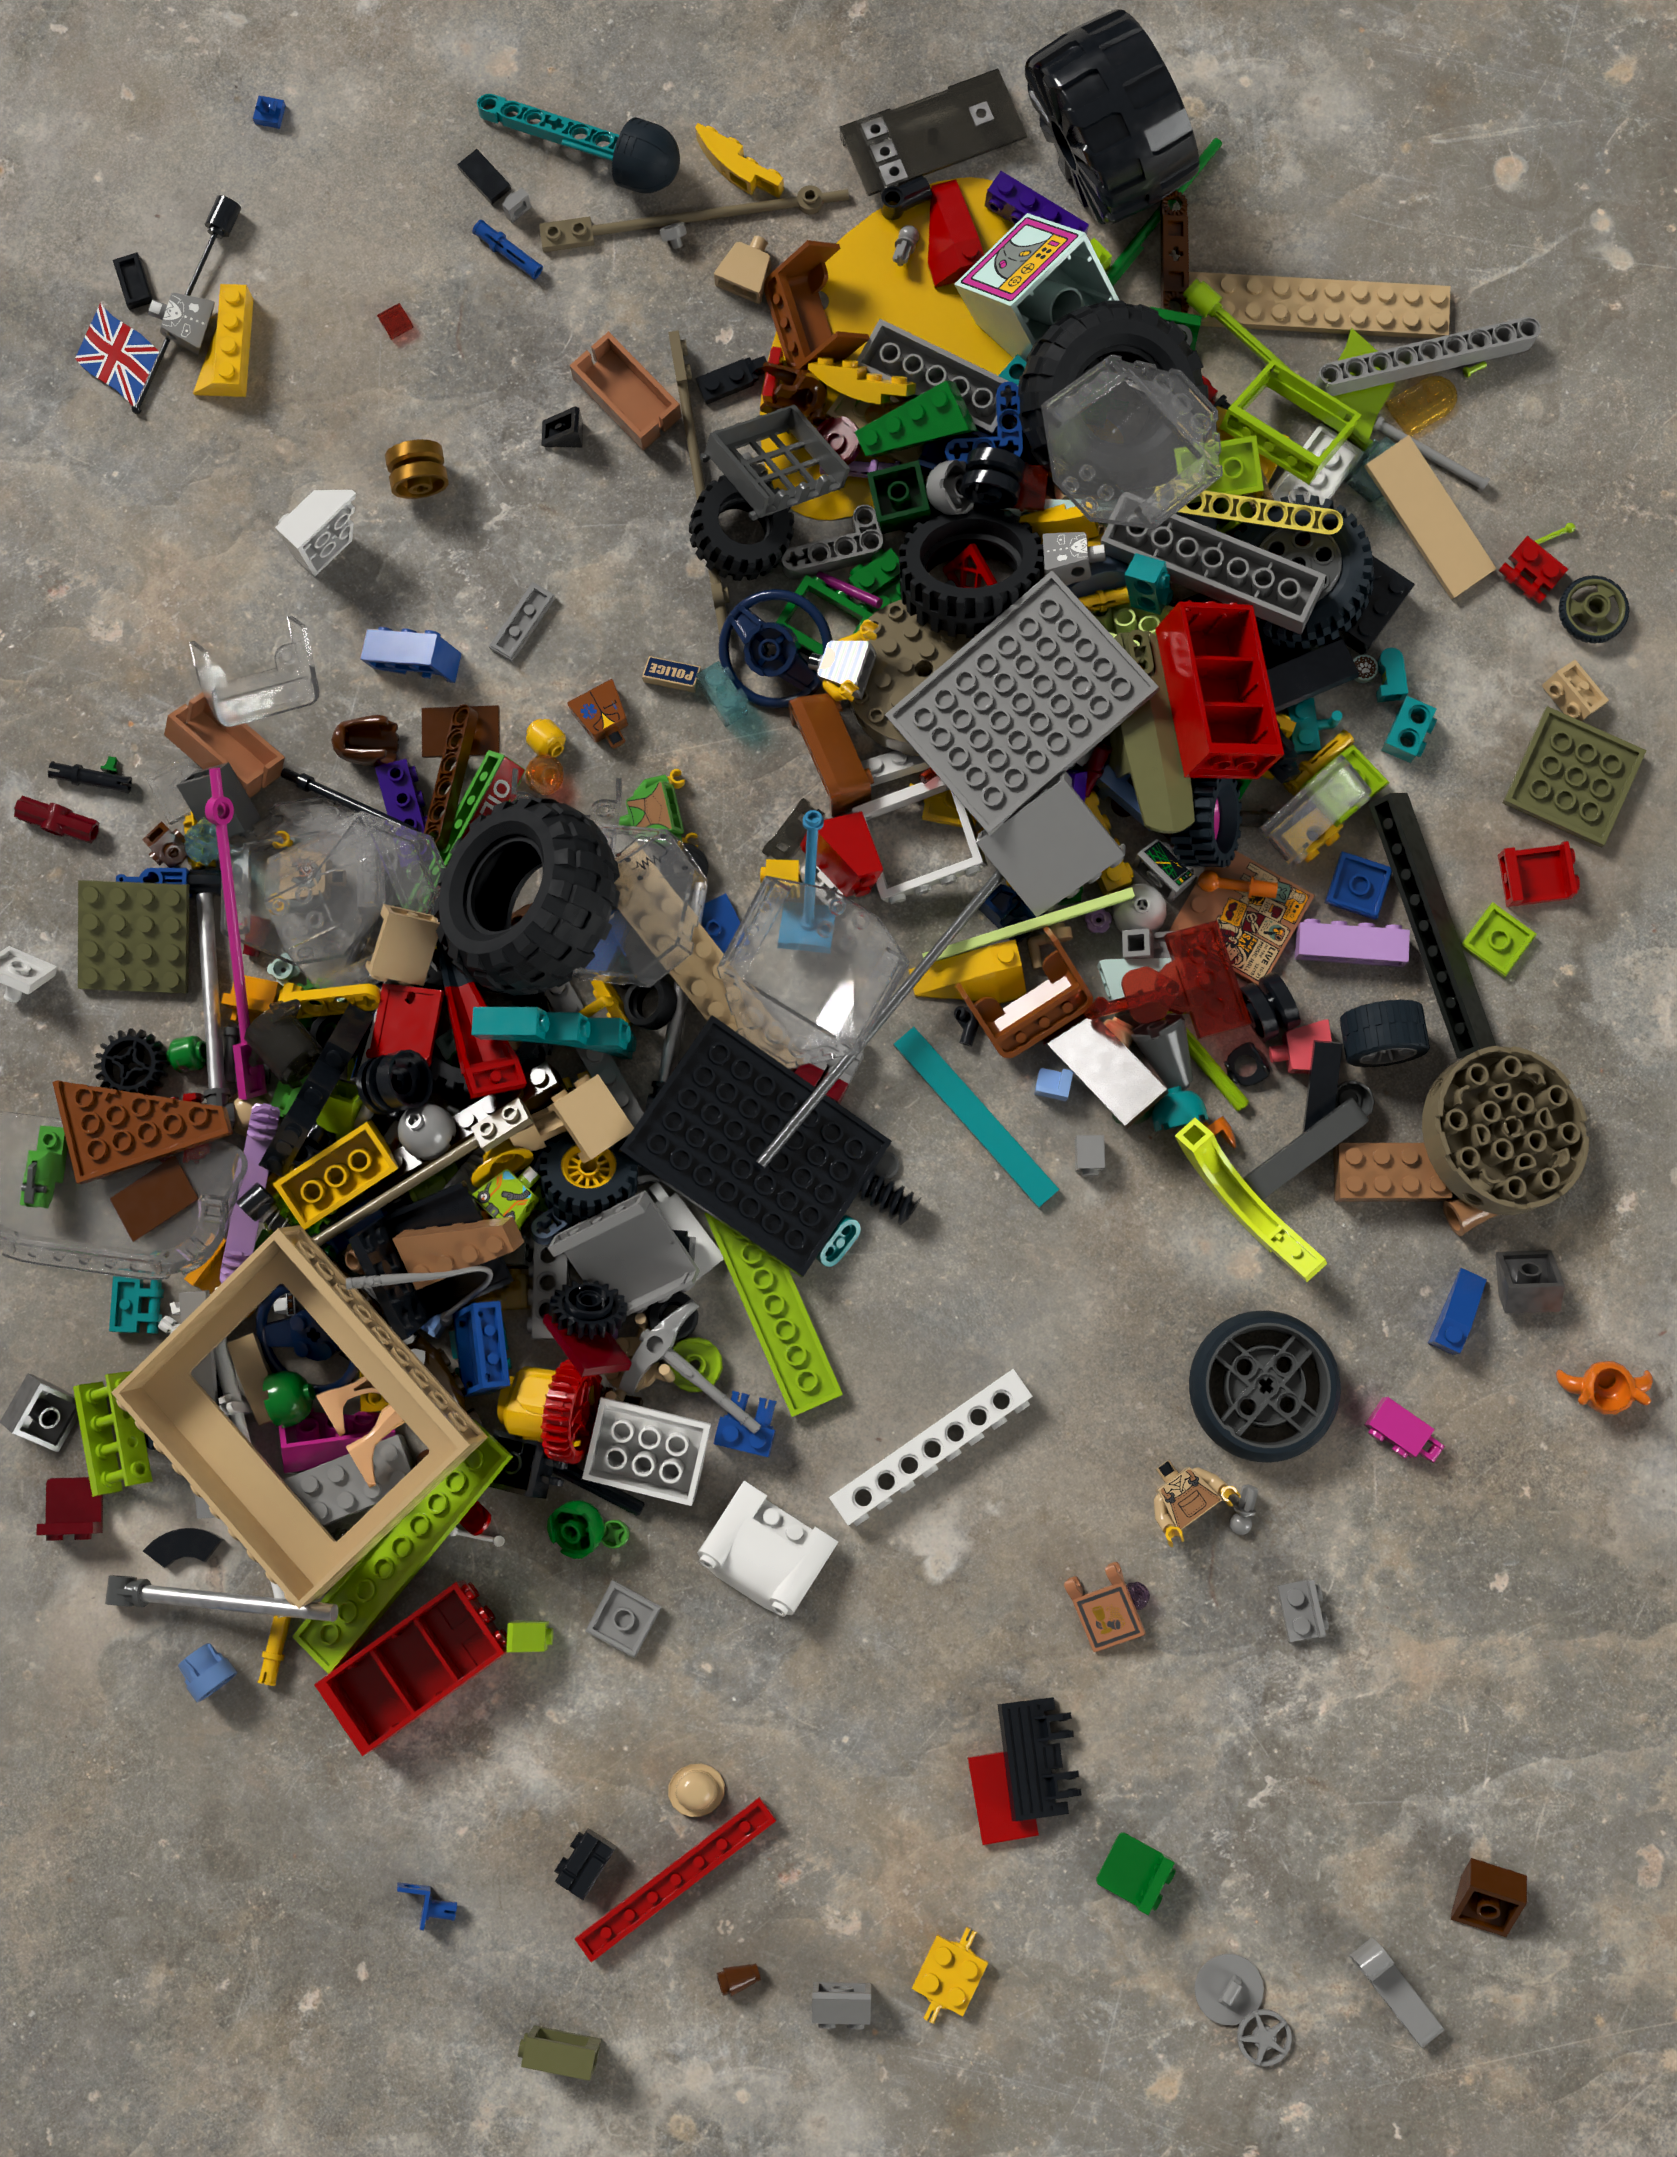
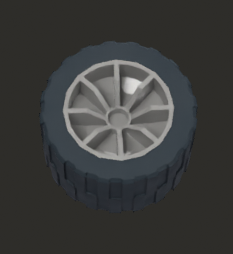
[1340,999,1430,1067]

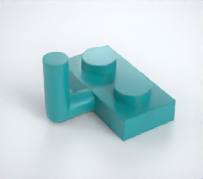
[1286,698,1343,754]

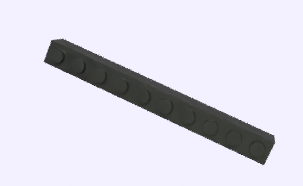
[1369,793,1496,1059]

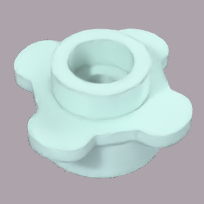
[267,954,300,986]

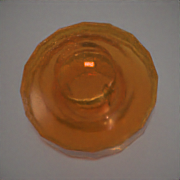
[525,755,564,795]

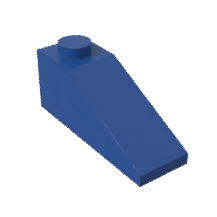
[1428,1268,1487,1355]

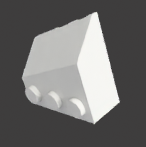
[275,490,356,577]

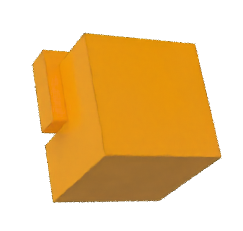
[221,975,283,1031]

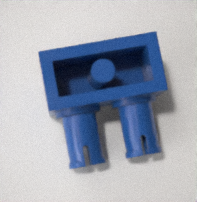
[713,1391,777,1458]

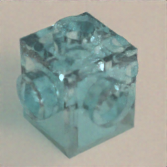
[184,817,219,866]

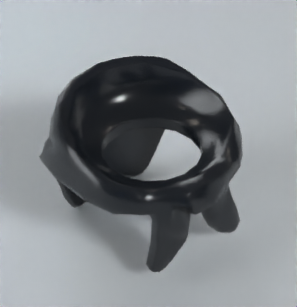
[1224,1042,1270,1087]

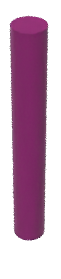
[816,571,883,609]

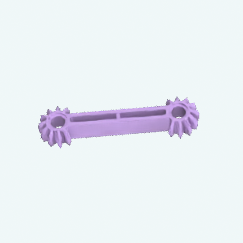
[219,1103,280,1284]

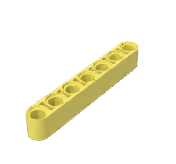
[1154,485,1343,535]

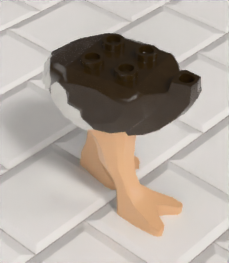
[316,1327,482,1488]

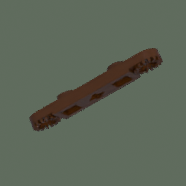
[1160,190,1189,313]

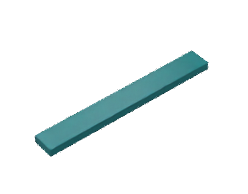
[893,1026,1059,1208]

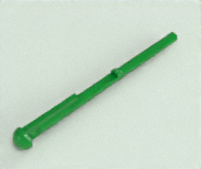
[1106,138,1222,286]

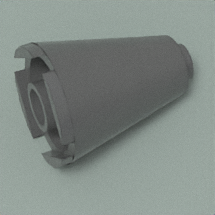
[1132,1013,1193,1091]

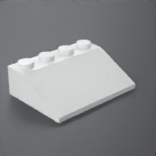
[582,1397,711,1506]

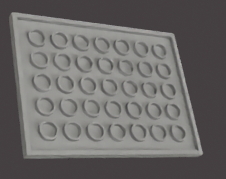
[885,571,1160,835]

